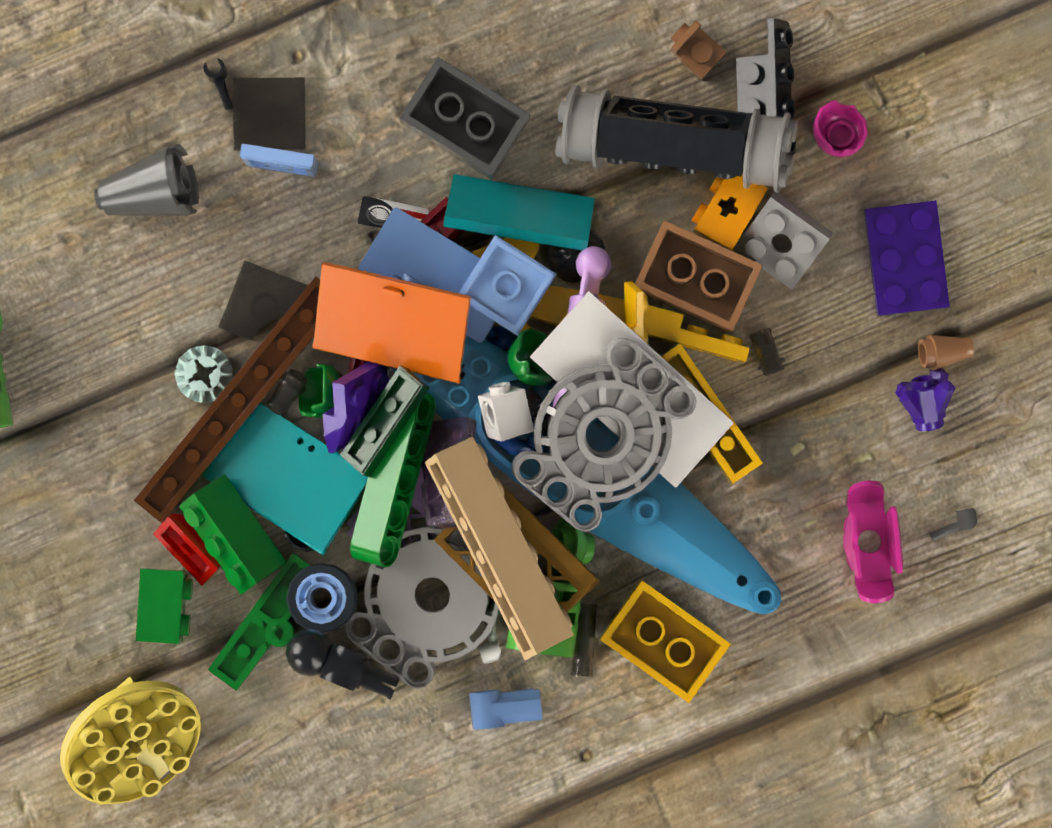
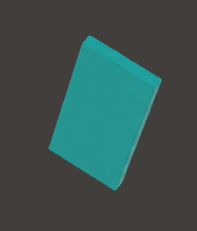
[443,174,595,251]

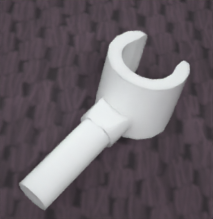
[478,612,501,664]

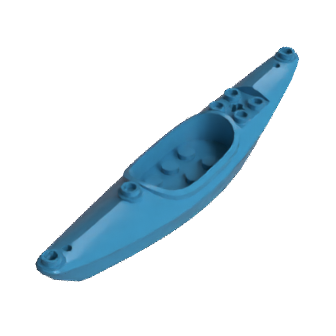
[391,335,782,615]

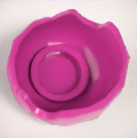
[813,100,868,157]

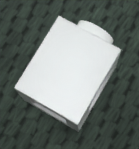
[478,382,534,441]

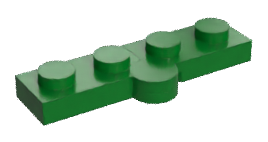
[208,553,311,691]

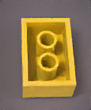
[599,579,731,703]

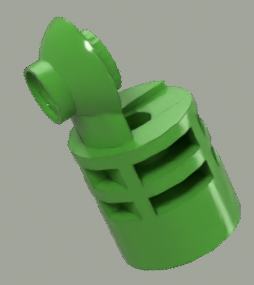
[506,518,595,658]

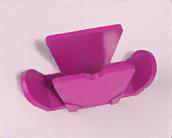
[843,480,904,603]

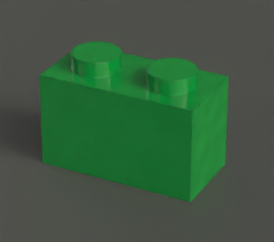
[136,568,193,644]

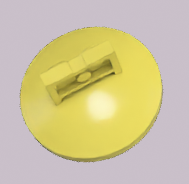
[60,677,201,805]

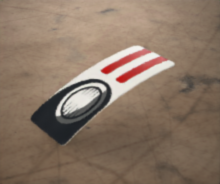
[358,196,429,228]

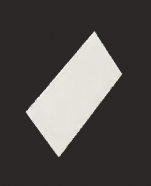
[530,291,734,488]

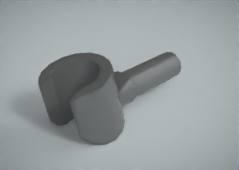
[929,508,977,541]

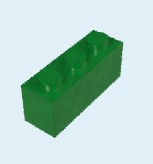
[179,474,287,595]

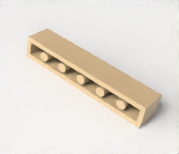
[425,436,574,660]

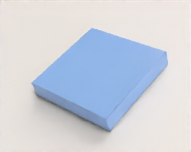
[240,144,319,177]
[459,235,557,336]

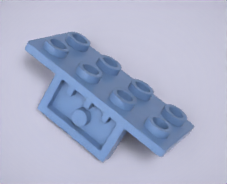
[358,208,495,343]

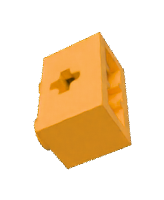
[691,173,768,251]

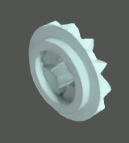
[174,345,233,403]

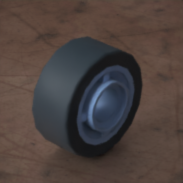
[287,563,358,633]

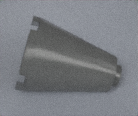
[94,144,199,216]

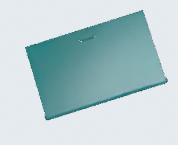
[202,403,368,555]

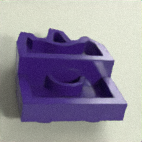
[323,362,389,453]

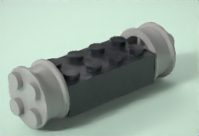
[555,85,798,193]

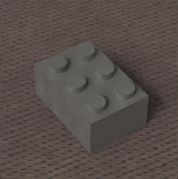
[400,57,530,180]

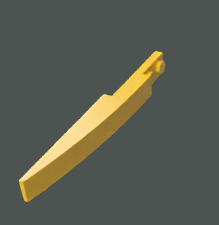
[529,285,750,364]

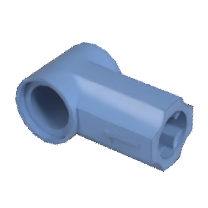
[469,689,542,729]

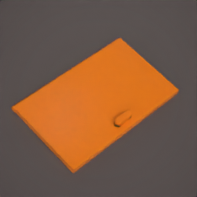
[312,262,471,384]

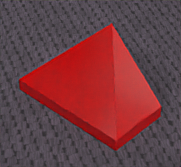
[153,513,221,586]

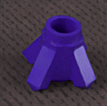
[895,368,956,431]

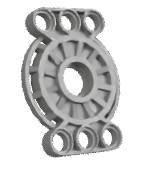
[511,337,697,532]
[345,499,499,689]

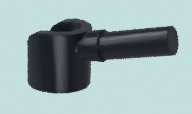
[203,58,234,111]

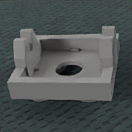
[734,192,834,290]

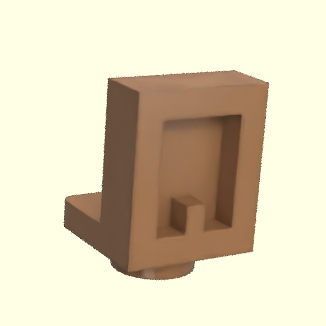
[670,20,727,80]

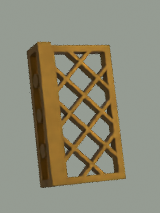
[434,476,601,613]

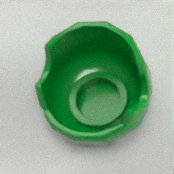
[507,328,555,387]
[298,363,342,418]

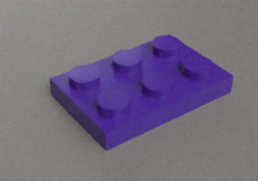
[864,200,950,316]

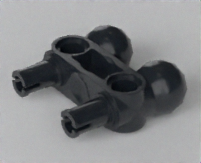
[286,629,400,700]

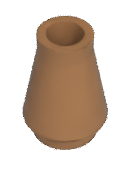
[918,335,974,371]

